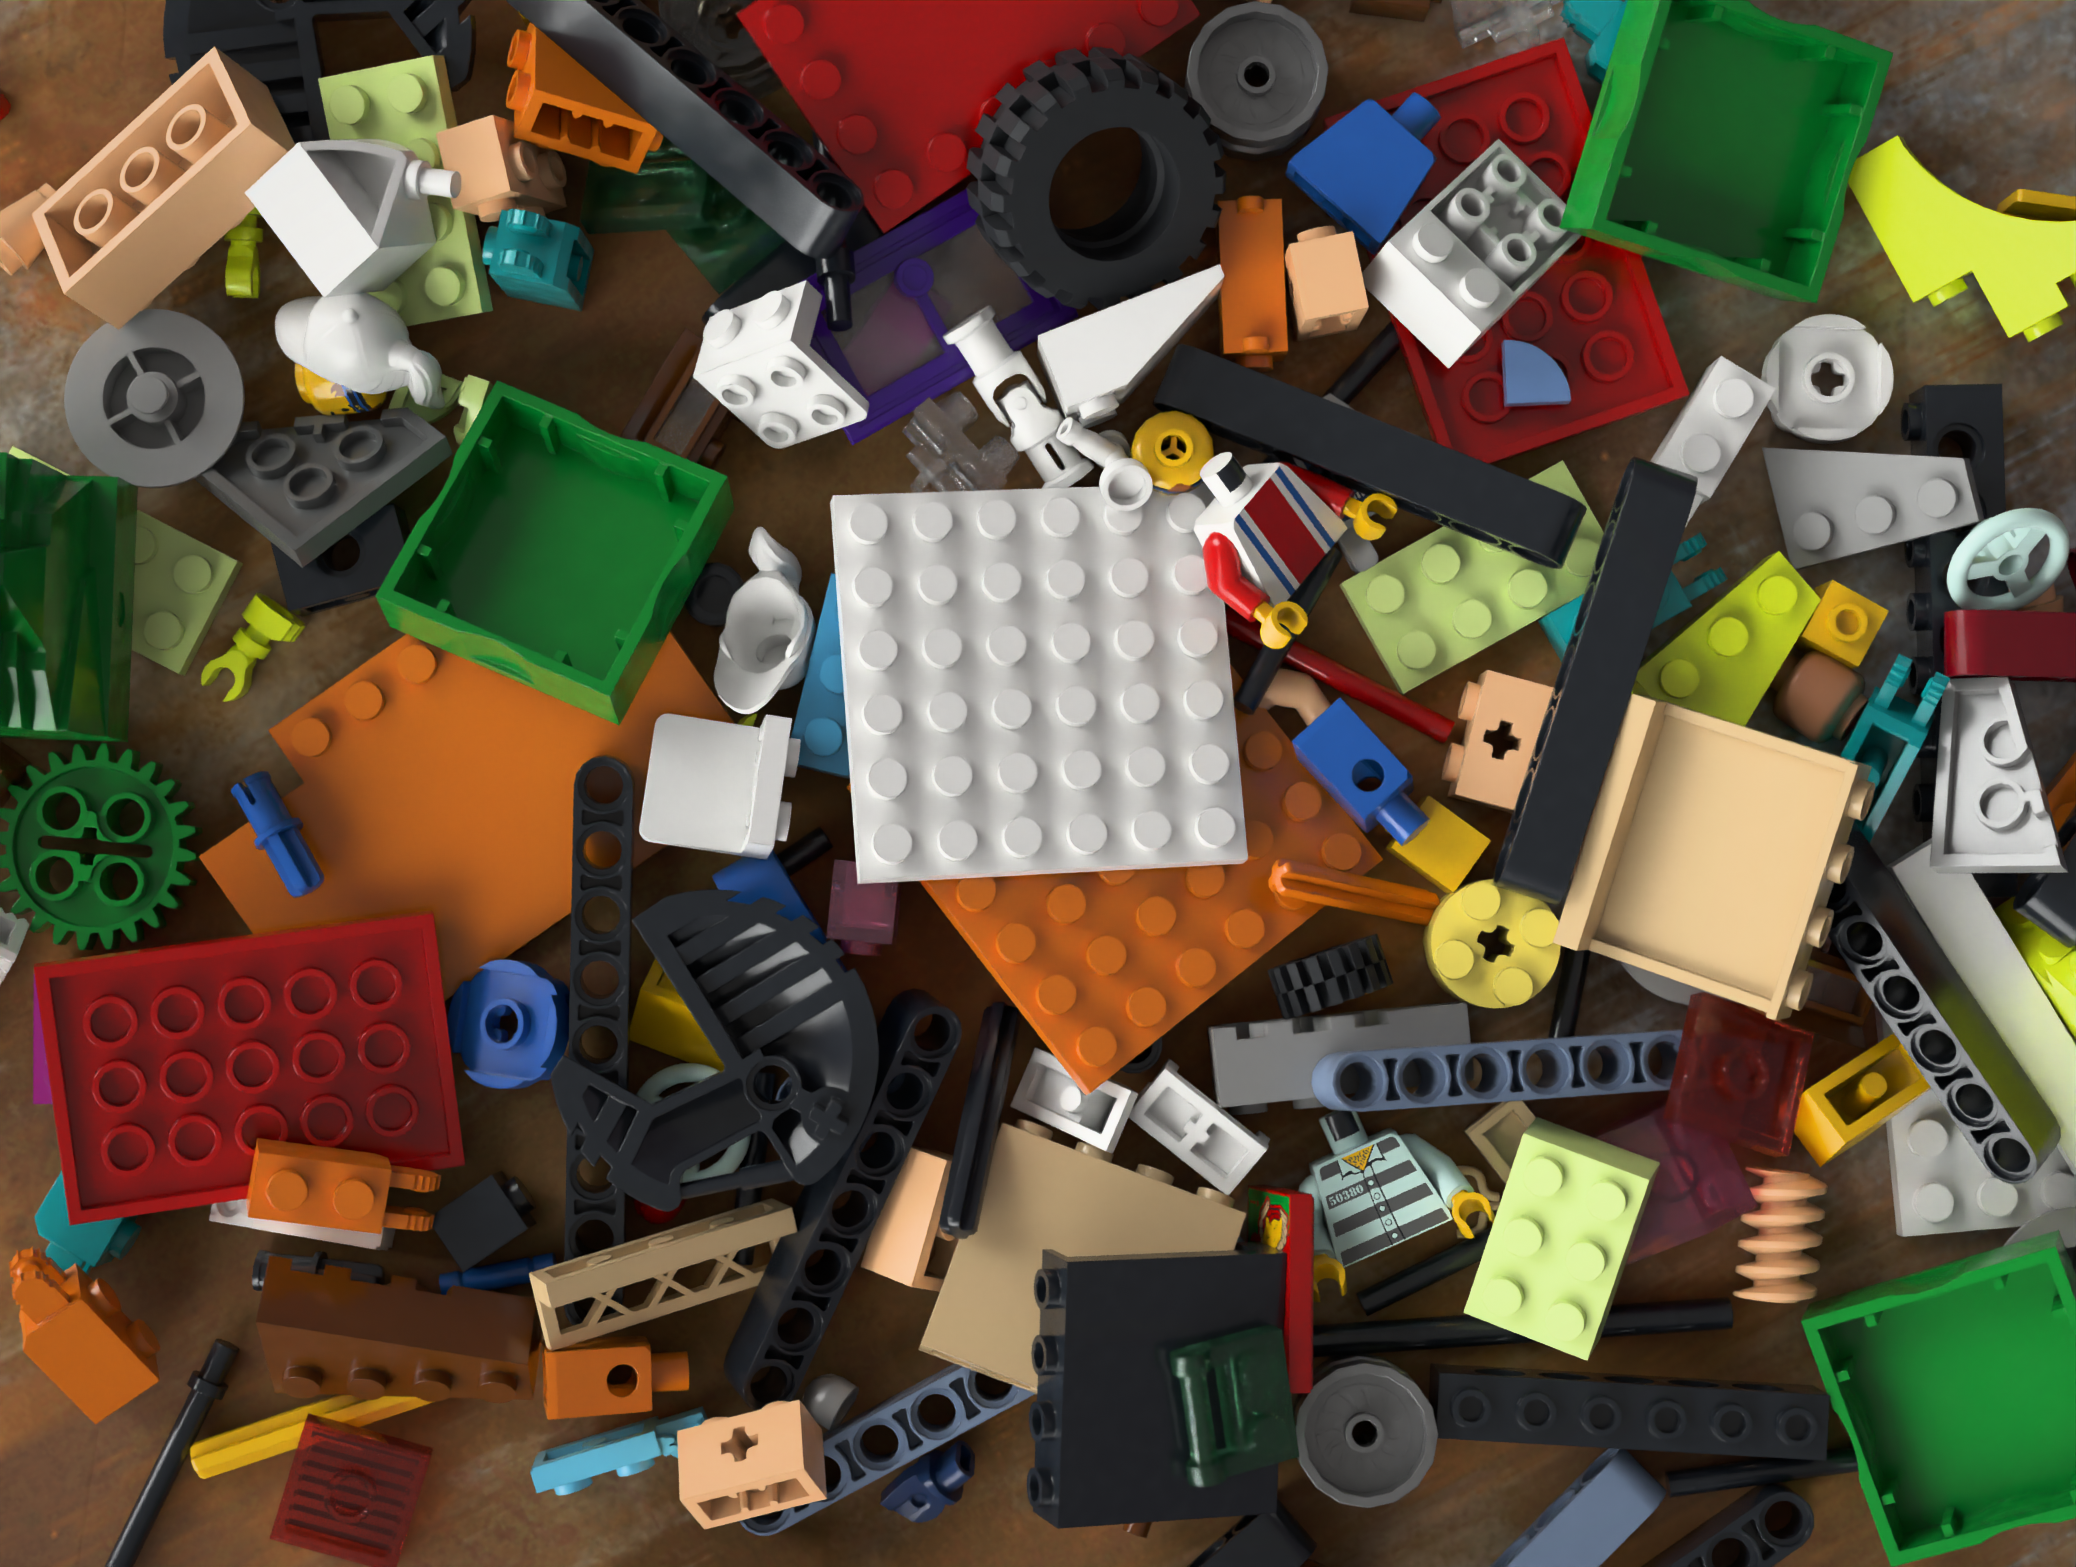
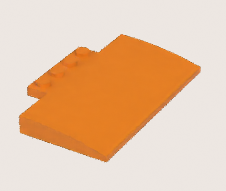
[199,630,736,1002]

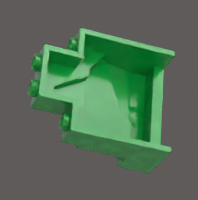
[0,452,138,742]

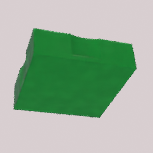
[1560,0,1893,303]
[375,380,735,726]
[1801,1230,2076,1567]

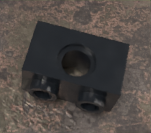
[270,503,411,617]

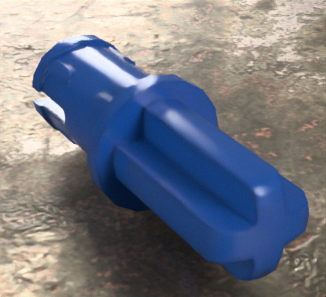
[231,771,324,898]

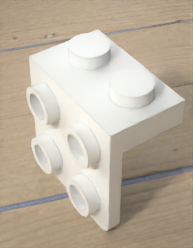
[693,280,869,449]
[639,713,801,860]

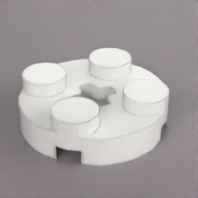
[1761,314,1894,444]

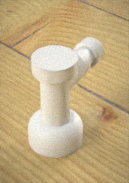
[1056,417,1153,511]

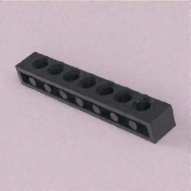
[1901,384,2018,898]

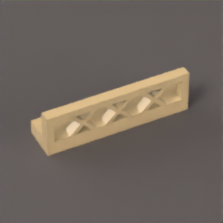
[529,1198,798,1351]

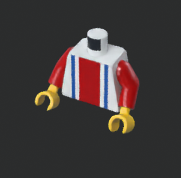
[1194,452,1397,649]

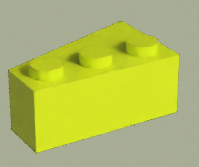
[1631,551,1821,726]

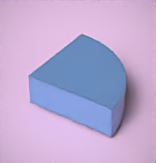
[1501,340,1571,407]

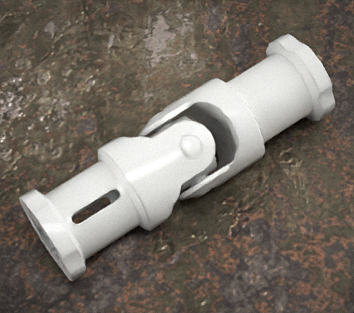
[942,305,1094,488]

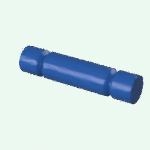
[439,1252,557,1295]

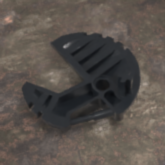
[163,0,477,145]
[551,889,879,1212]

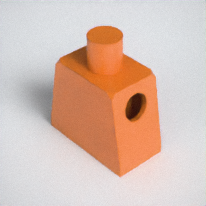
[542,1336,689,1420]

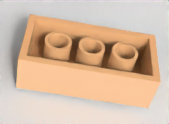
[32,46,295,330]

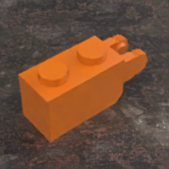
[246,1138,441,1234]
[9,1246,160,1425]

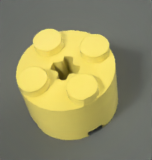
[1423,879,1561,1009]

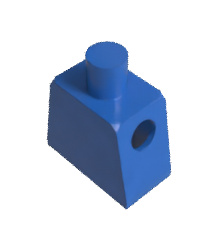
[1285,92,1441,256]
[1292,698,1430,846]

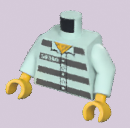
[1298,1110,1496,1302]

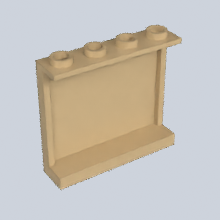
[1553,694,1875,1021]
[918,1119,1247,1394]

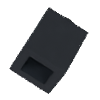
[433,1170,537,1272]

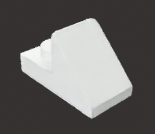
[1010,1047,1138,1154]

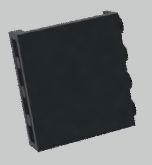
[1027,1241,1287,1529]

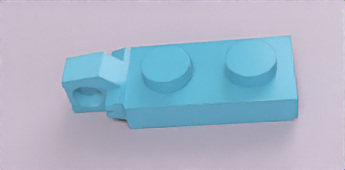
[530,1406,707,1496]

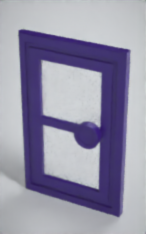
[797,189,1078,445]

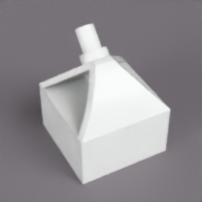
[245,139,461,298]

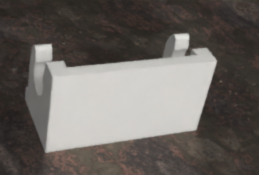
[1128,1059,1270,1196]

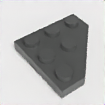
[195,407,453,568]

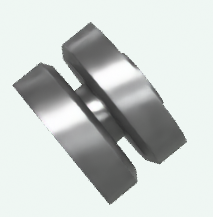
[1184,1,1328,161]
[1288,1354,1438,1508]

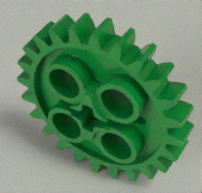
[0,743,203,950]

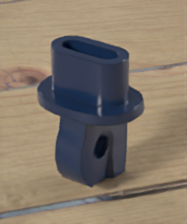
[880,1440,975,1523]

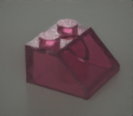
[1590,1088,1758,1266]

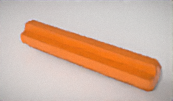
[1268,858,1440,926]

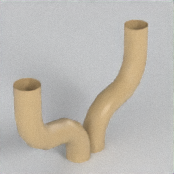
[1457,1166,1500,1239]

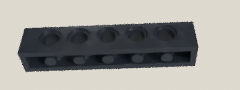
[1429,1363,1830,1461]

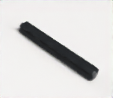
[939,1001,1021,1239]

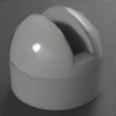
[803,1374,859,1431]

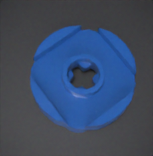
[447,959,570,1089]

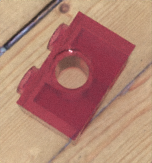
[826,859,903,956]

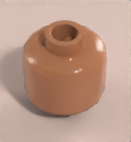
[1769,650,1869,744]

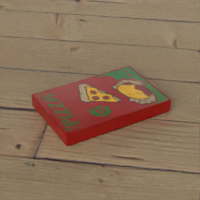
[1247,1185,1314,1394]

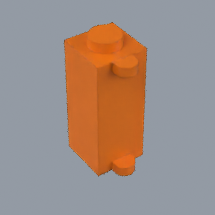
[1215,196,1288,373]

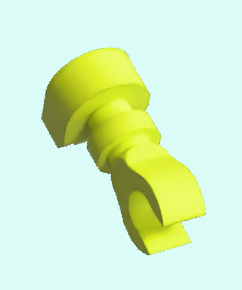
[224,207,263,298]
[201,593,306,702]

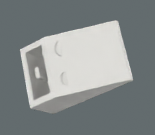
[1362,139,1582,369]

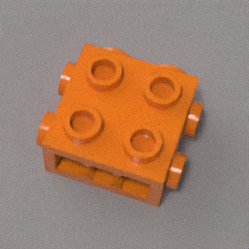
[506,22,664,174]

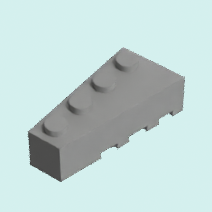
[1207,1001,1475,1115]

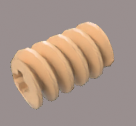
[1733,1166,1828,1303]

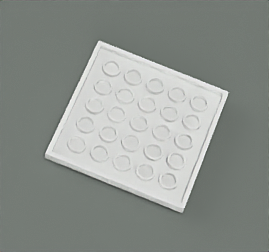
[830,483,1248,884]

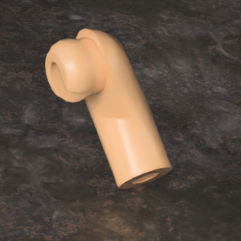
[1258,668,1331,726]

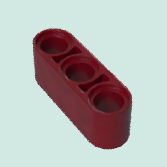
[1944,610,2076,683]

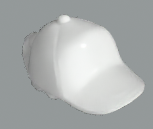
[275,293,445,409]
[714,527,816,714]

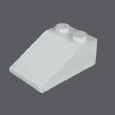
[1037,264,1225,428]

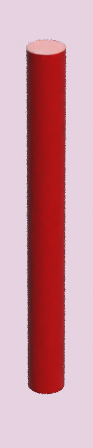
[1225,607,1455,744]

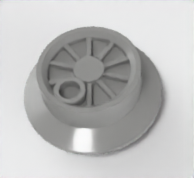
[64,309,245,488]

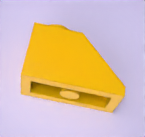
[1781,1033,1932,1167]

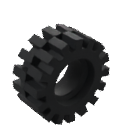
[1267,934,1393,1019]

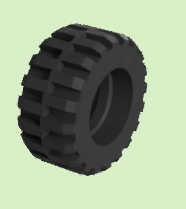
[967,47,1226,310]

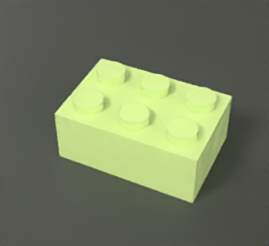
[1463,1117,1660,1361]

